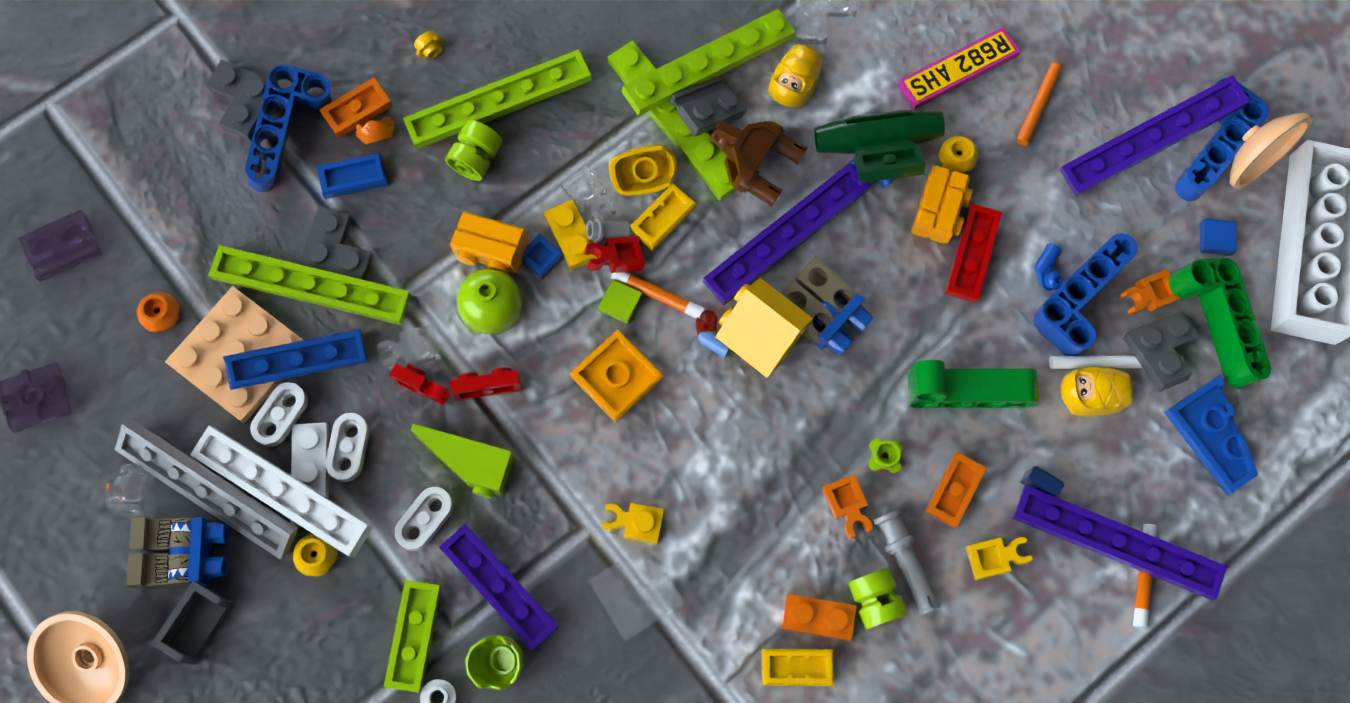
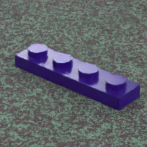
[439,524,559,652]

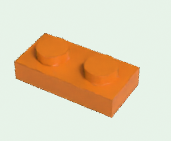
[319,77,393,139]
[924,451,987,529]
[781,593,856,642]

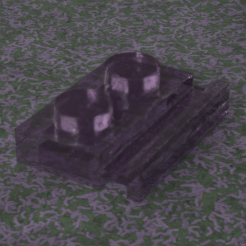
[18,209,103,282]

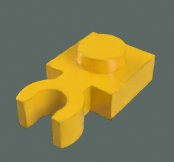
[601,503,664,544]
[965,537,1033,581]

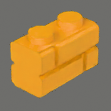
[911,165,973,244]
[450,211,530,274]

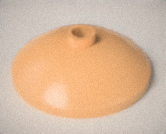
[1230,113,1313,190]
[27,611,130,703]

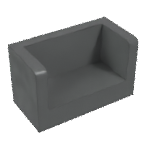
[150,581,235,665]

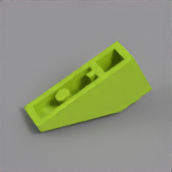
[411,424,514,499]

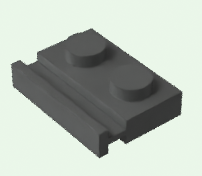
[669,76,747,137]

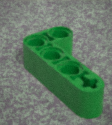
[1169,258,1271,389]
[907,360,1039,409]

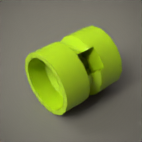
[445,120,503,181]
[848,567,909,630]

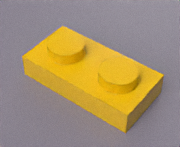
[543,199,598,271]

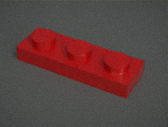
[944,203,1002,304]

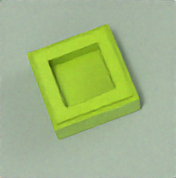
[598,279,642,324]

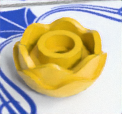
[938,136,979,173]
[293,533,338,577]

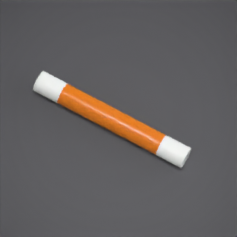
[611,272,705,320]
[1133,524,1157,629]

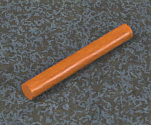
[1016,63,1062,146]

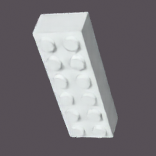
[1270,140,1350,345]

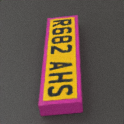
[897,27,1020,110]

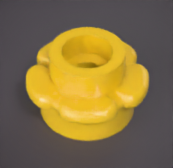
[414,31,443,60]

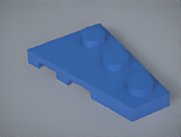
[1164,374,1258,495]

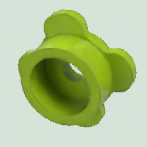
[868,438,903,474]

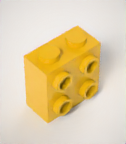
[715,278,813,378]

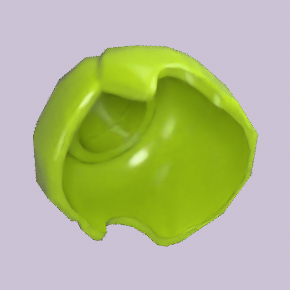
[465,635,525,690]

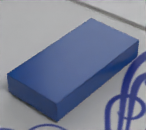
[317,152,388,199]

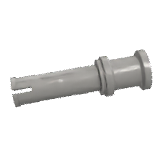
[873,508,941,615]

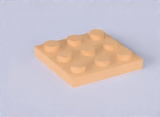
[165,286,303,424]

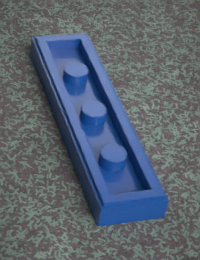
[223,329,368,390]

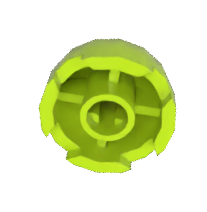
[457,268,523,335]

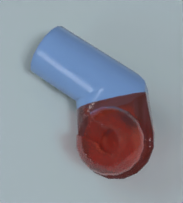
[695,310,730,358]

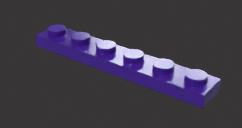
[1060,75,1250,196]
[703,163,871,306]
[1012,485,1227,601]

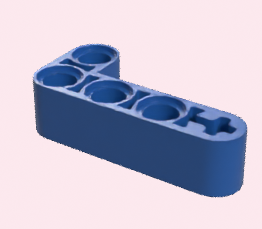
[245,65,331,192]
[1175,78,1269,201]
[1033,233,1138,356]

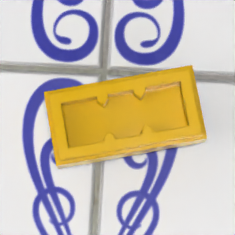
[630,183,697,252]
[761,649,834,686]

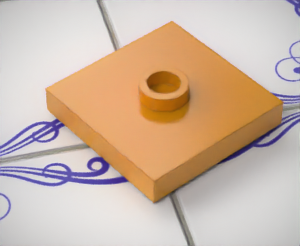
[569,329,664,423]

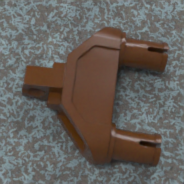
[710,121,808,207]

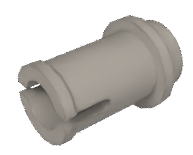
[586,217,630,243]

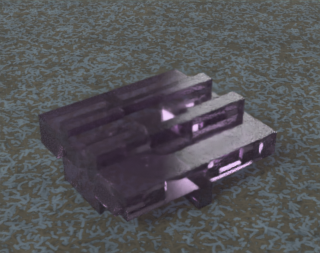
[0,362,72,433]

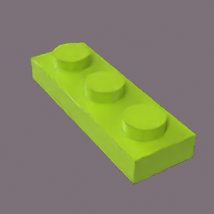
[384,580,442,693]

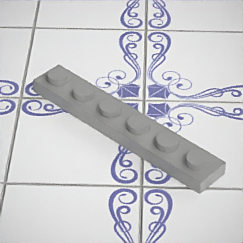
[115,419,298,560]

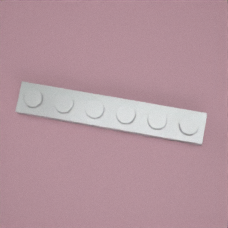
[190,426,373,558]

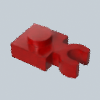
[584,236,645,273]
[389,363,450,406]

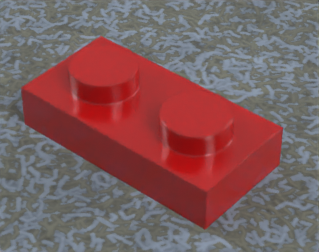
[450,367,522,401]

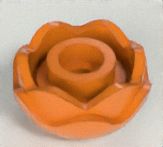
[355,116,395,145]
[137,292,180,332]

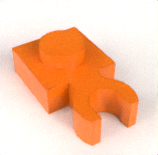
[1119,269,1181,314]
[821,474,872,540]

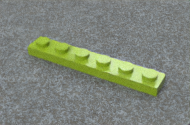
[622,9,795,116]
[607,40,737,202]
[403,49,592,150]
[208,245,411,325]

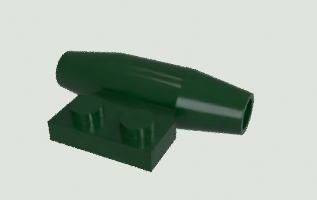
[814,110,945,183]

